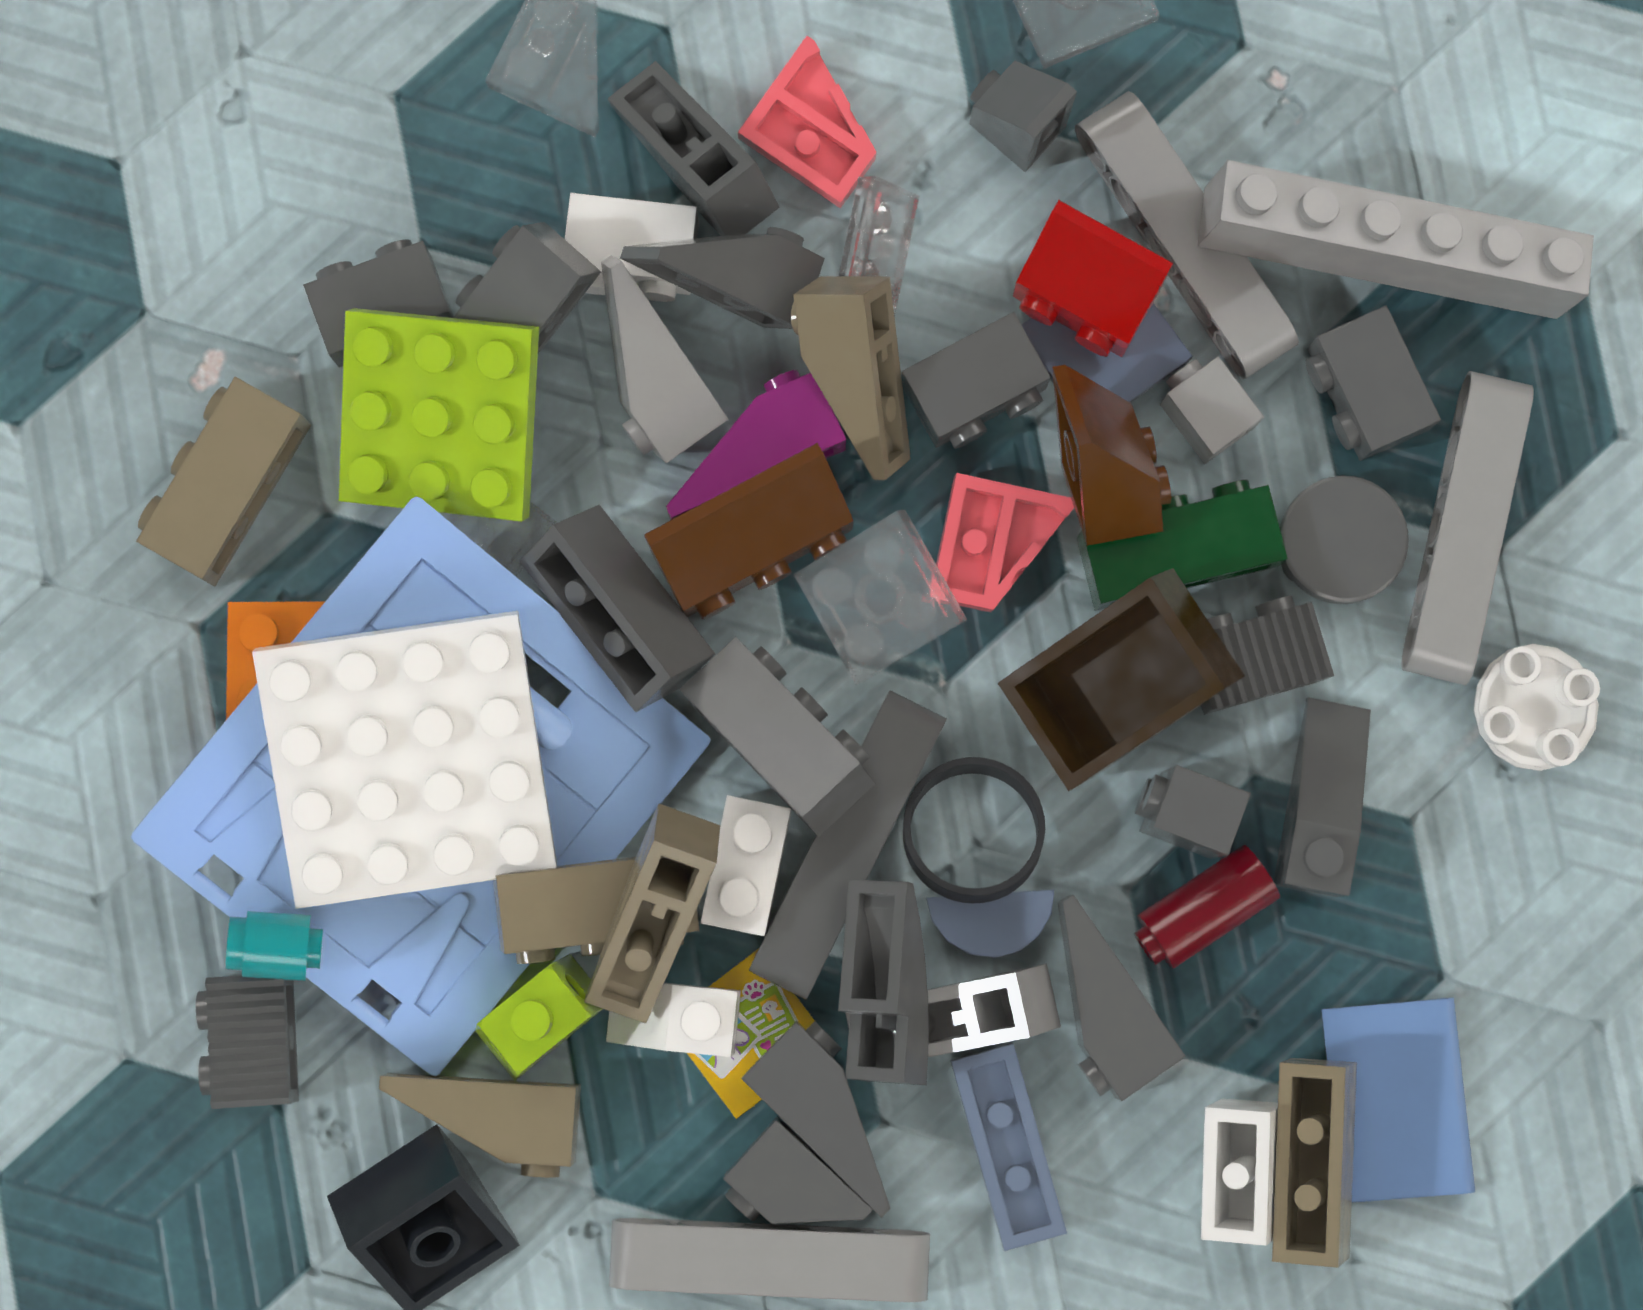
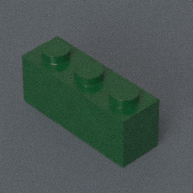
[1076,479,1288,611]

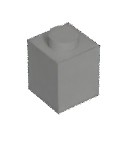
[1160,356,1264,464]

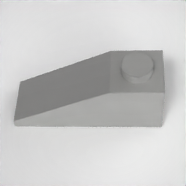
[601,255,729,463]
[845,964,1061,1057]

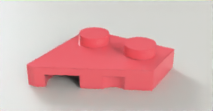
[738,36,877,209]
[929,473,1074,612]

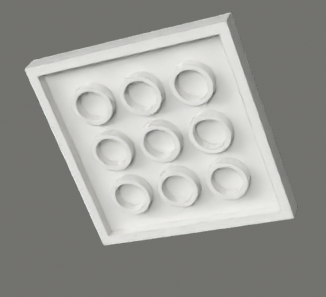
[252,611,557,909]

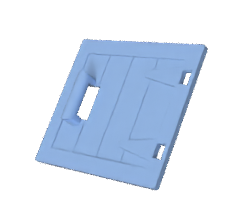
[131,497,710,1076]

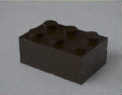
[998,568,1245,791]

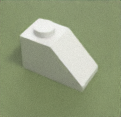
[606,983,741,1057]

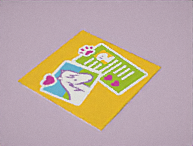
[687,948,815,1119]

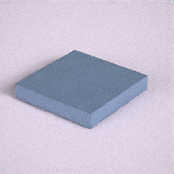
[1022,303,1193,403]

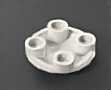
[1474,644,1600,771]

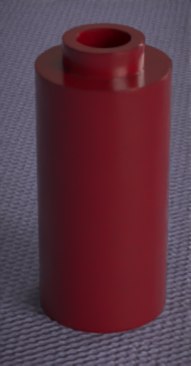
[1133,845,1280,969]

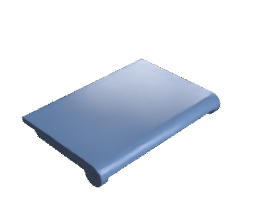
[1322,997,1475,1203]

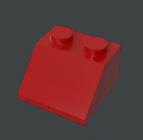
[1012,200,1173,357]

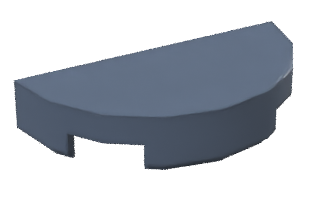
[926,889,1055,958]

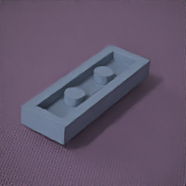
[950,1043,1067,1251]

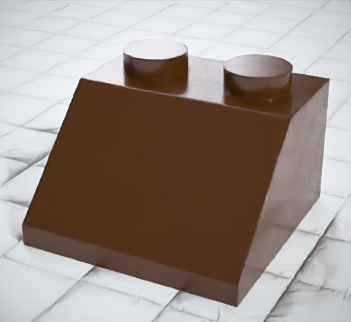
[1052,364,1171,546]

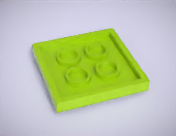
[338,308,539,522]

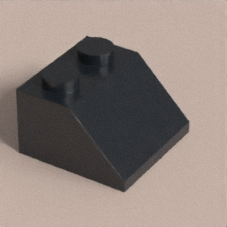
[327,1124,520,1310]

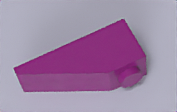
[666,370,846,520]

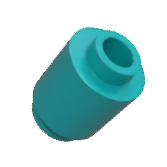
[226,911,323,981]

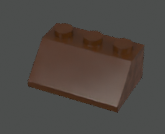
[644,443,854,620]

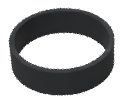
[903,757,1045,904]

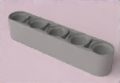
[1075,91,1299,379]
[1401,371,1534,685]
[609,1218,930,1302]

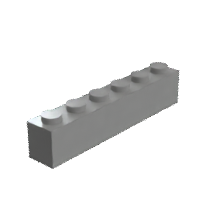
[1197,160,1594,319]

